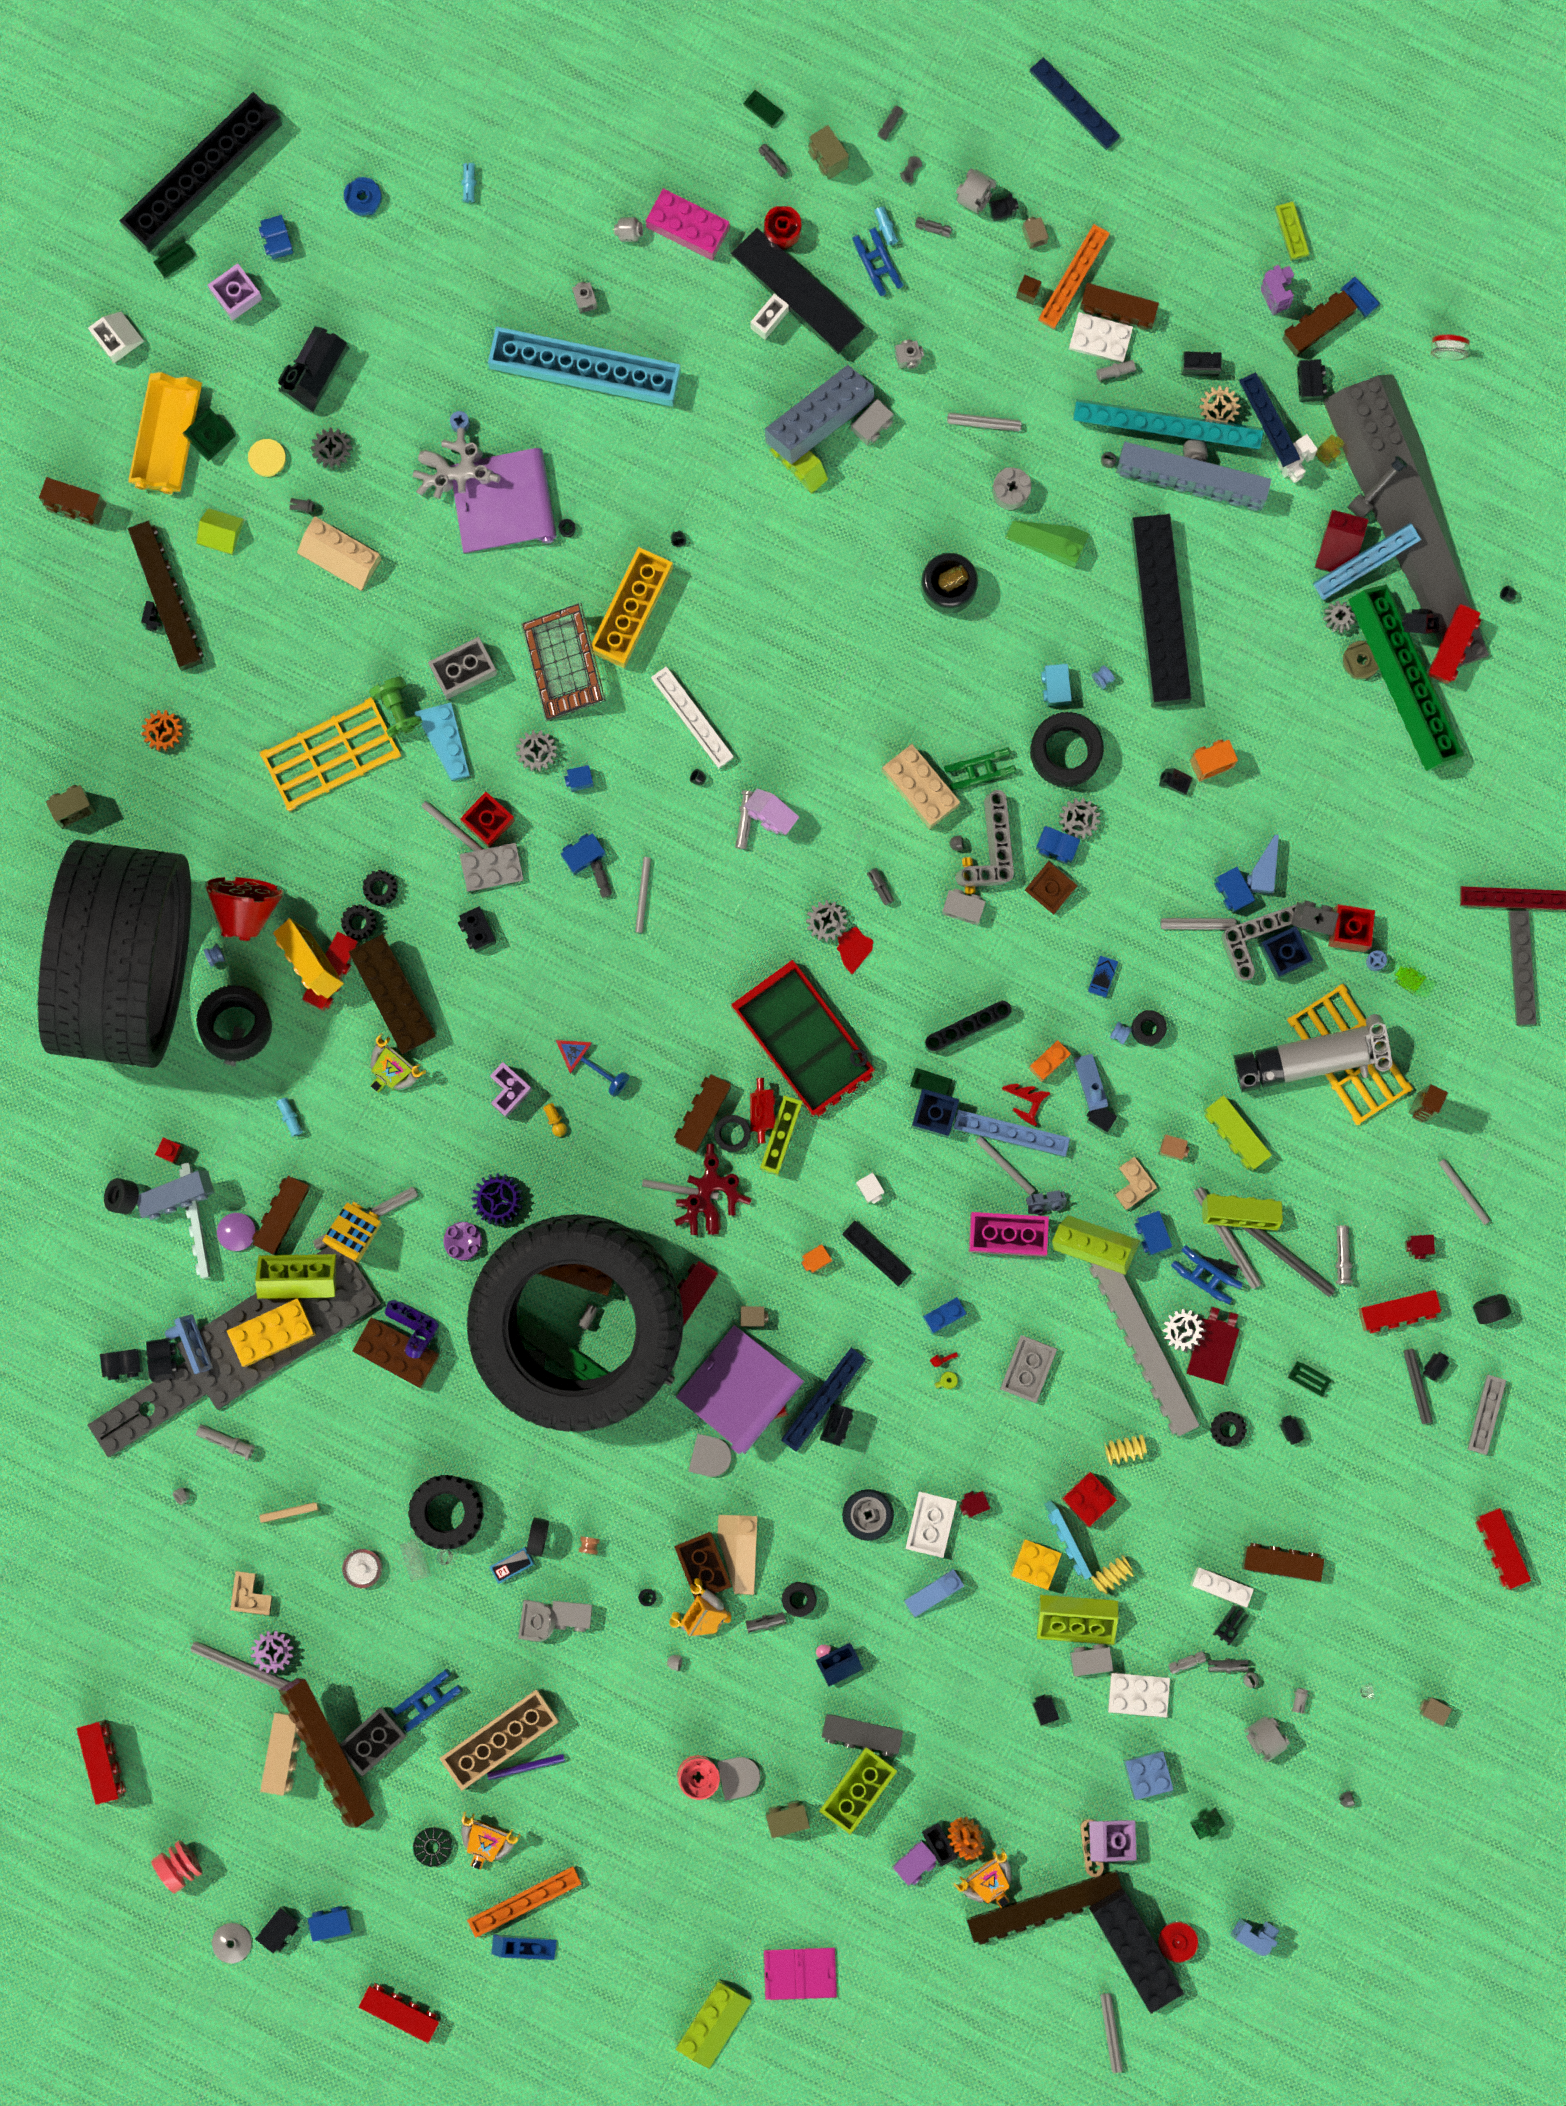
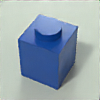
[564,765,594,792]

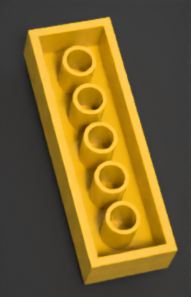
[590,547,673,669]

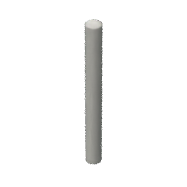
[421,801,483,851]
[635,857,651,933]
[975,1136,1035,1195]
[1438,1159,1490,1225]
[642,1179,719,1200]

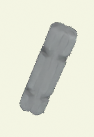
[1168,1651,1206,1674]

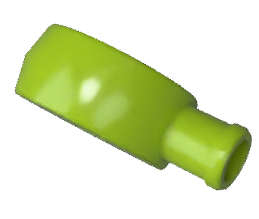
[934,1371,958,1390]

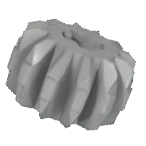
[1323,601,1355,633]

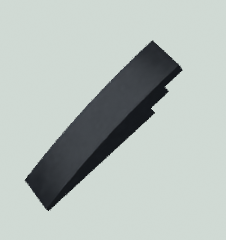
[731,228,865,355]

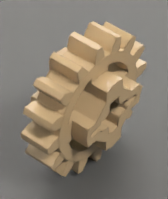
[1199,385,1240,422]

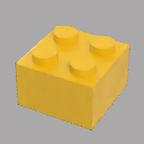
[1010,1539,1062,1590]

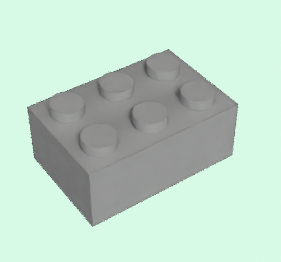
[428,637,497,700]

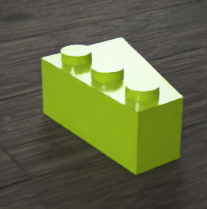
[769,448,828,494]

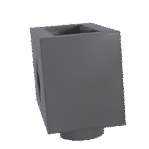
[1291,900,1339,935]

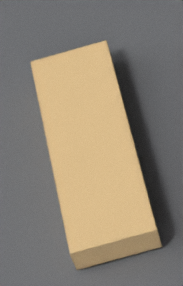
[259,1502,320,1523]

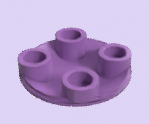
[217,1213,256,1251]
[443,1222,482,1260]

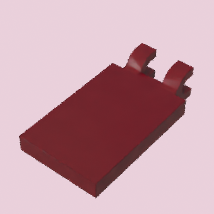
[1186,1307,1240,1385]

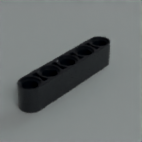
[925,1001,1011,1053]

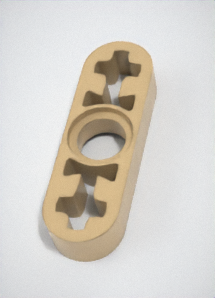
[1080,1819,1103,1877]

